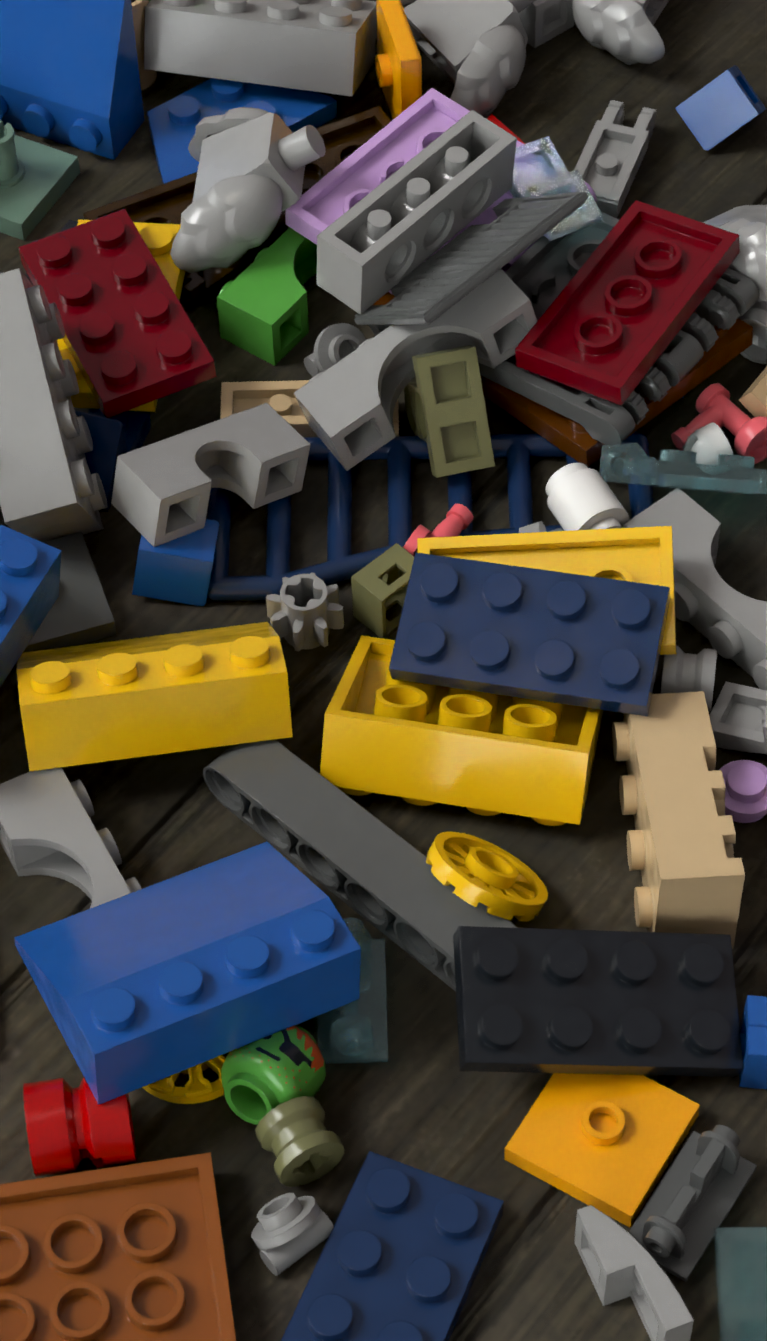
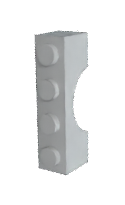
[294,269,537,471]
[623,488,767,690]
[0,767,142,909]

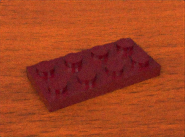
[515,200,740,406]
[18,209,217,418]

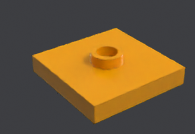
[375,0,422,119]
[504,1073,700,1228]

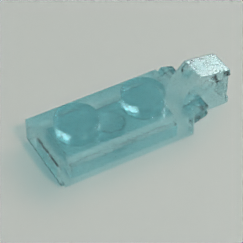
[600,443,767,495]

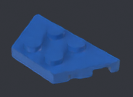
[147,78,337,184]

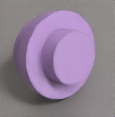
[719,760,767,823]

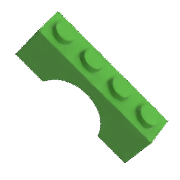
[216,227,317,366]

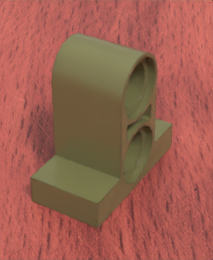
[404,345,495,478]

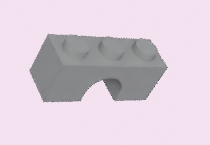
[111,403,311,547]

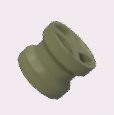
[255,1096,344,1187]

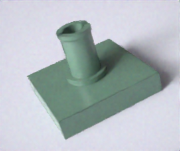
[0,120,80,241]

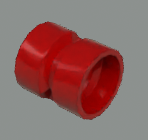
[23,1077,137,1177]

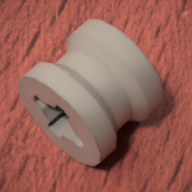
[660,646,717,713]

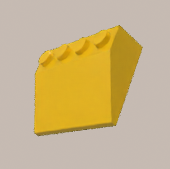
[17,622,293,772]
[320,635,603,826]

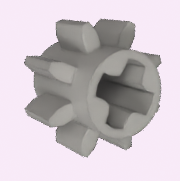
[266,572,344,651]

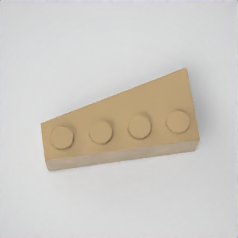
[612,691,745,949]

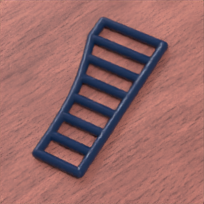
[207,432,654,601]

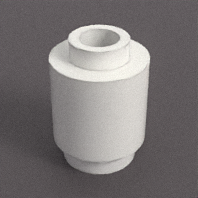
[546,462,629,531]

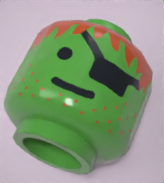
[220,1025,326,1125]

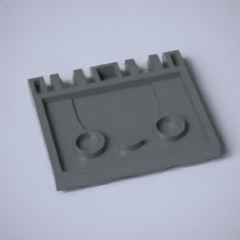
[478,204,760,447]

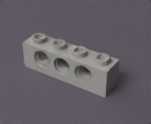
[316,110,517,315]

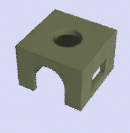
[351,543,414,639]

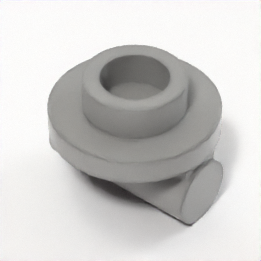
[304,323,366,377]
[251,1193,334,1276]

